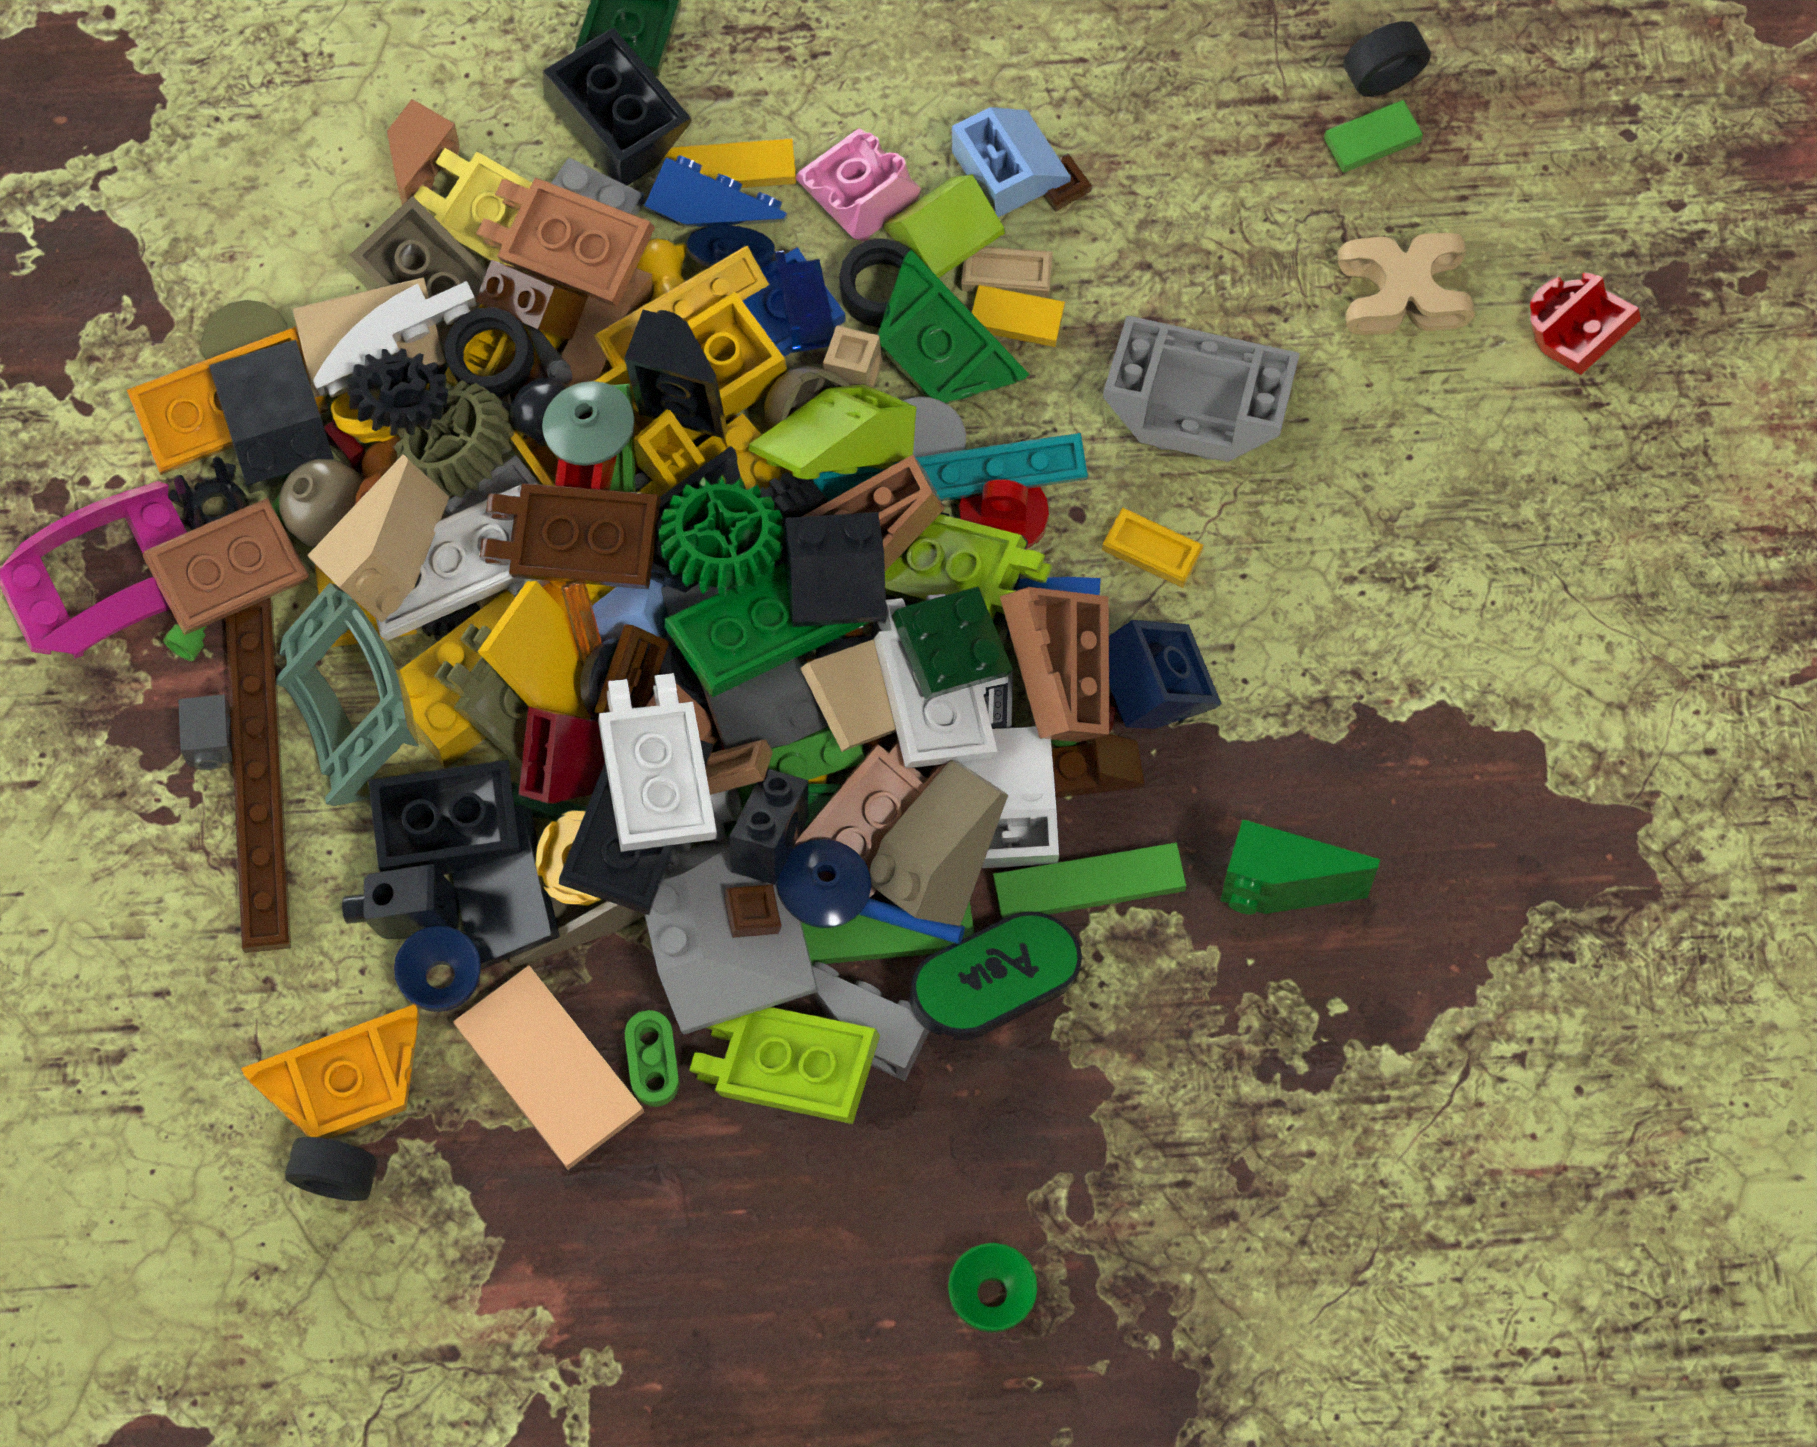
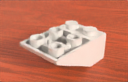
[960,727,1059,868]

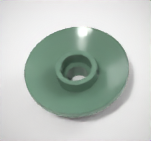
[542,381,635,466]

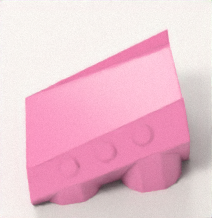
[796,128,921,242]

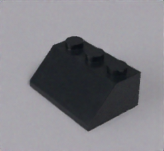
[543,27,691,185]
[624,309,728,439]

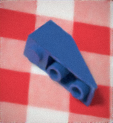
[644,155,787,228]

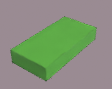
[1324,100,1423,173]

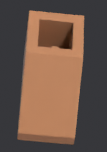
[387,99,460,205]

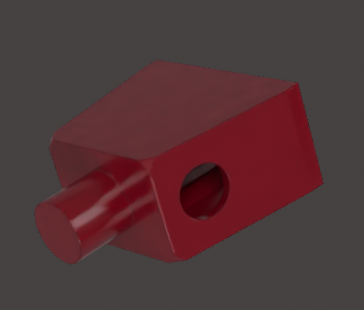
[519,707,605,803]

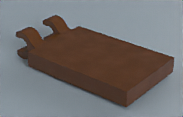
[479,483,661,589]

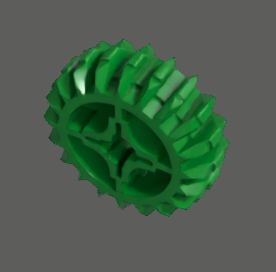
[659,475,785,597]

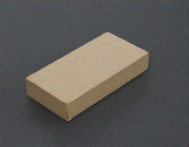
[962,247,1053,298]

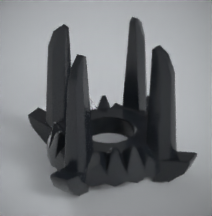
[168,456,249,530]

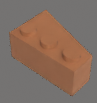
[802,455,945,571]
[1000,587,1109,742]

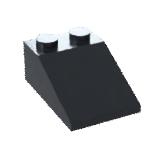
[209,340,334,494]
[368,760,520,875]

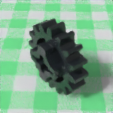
[348,348,448,436]

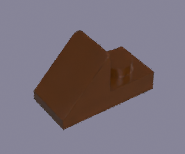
[1052,734,1144,798]

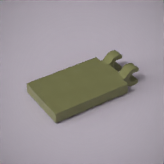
[434,624,529,768]

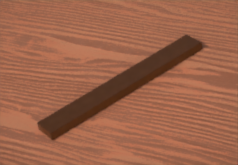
[226,598,291,953]

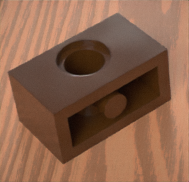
[476,260,588,340]

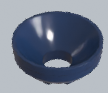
[394,926,481,1012]

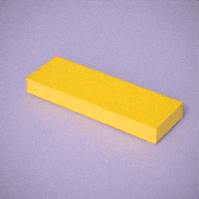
[663,138,796,188]

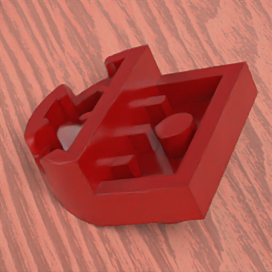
[1530,273,1641,375]

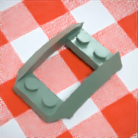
[276,583,419,806]

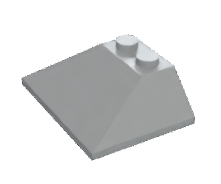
[1103,315,1300,462]
[645,836,819,1035]

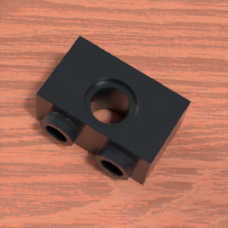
[730,769,809,885]

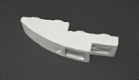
[313,281,477,397]

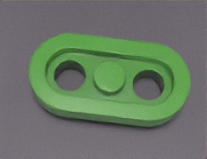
[625,1010,679,1107]

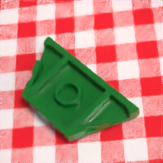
[877,250,1030,404]

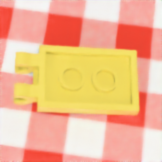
[414,148,548,281]

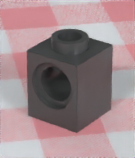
[178,694,233,770]

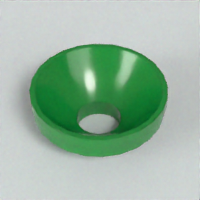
[948,1243,1037,1333]

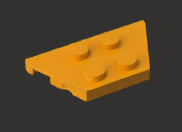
[241,1004,420,1139]

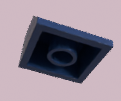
[1109,620,1222,729]

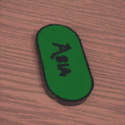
[910,912,1082,1041]

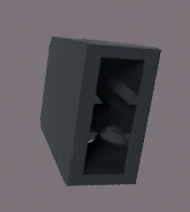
[342,864,459,939]

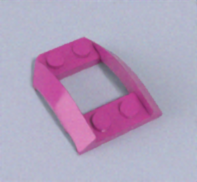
[0,481,187,659]

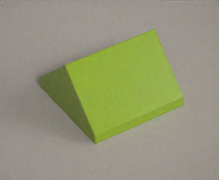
[883,174,1005,278]

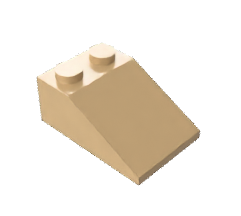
[307,454,449,623]

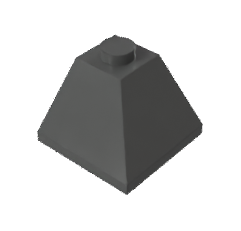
[700,657,829,750]

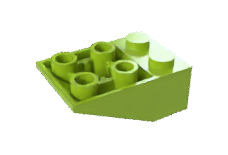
[749,384,916,479]

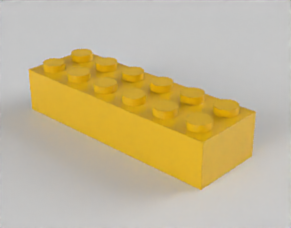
[510,292,787,486]

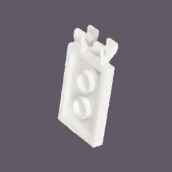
[874,594,998,768]
[598,673,717,852]

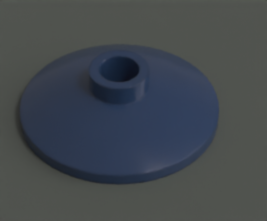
[687,225,775,268]
[777,839,871,928]

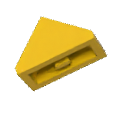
[633,409,707,492]

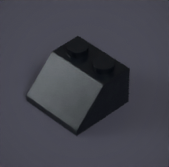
[782,512,886,627]

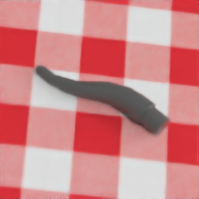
[522,322,573,384]

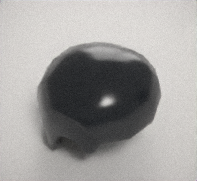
[509,378,570,446]

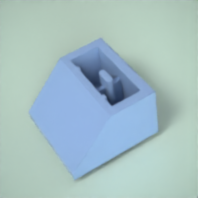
[952,107,1071,217]

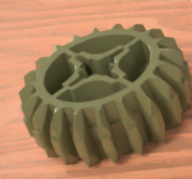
[394,380,514,498]

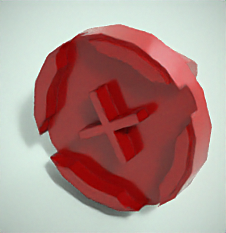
[959,480,1049,550]

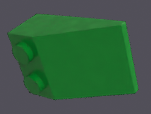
[1220,819,1380,915]

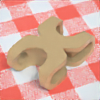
[1337,233,1475,335]

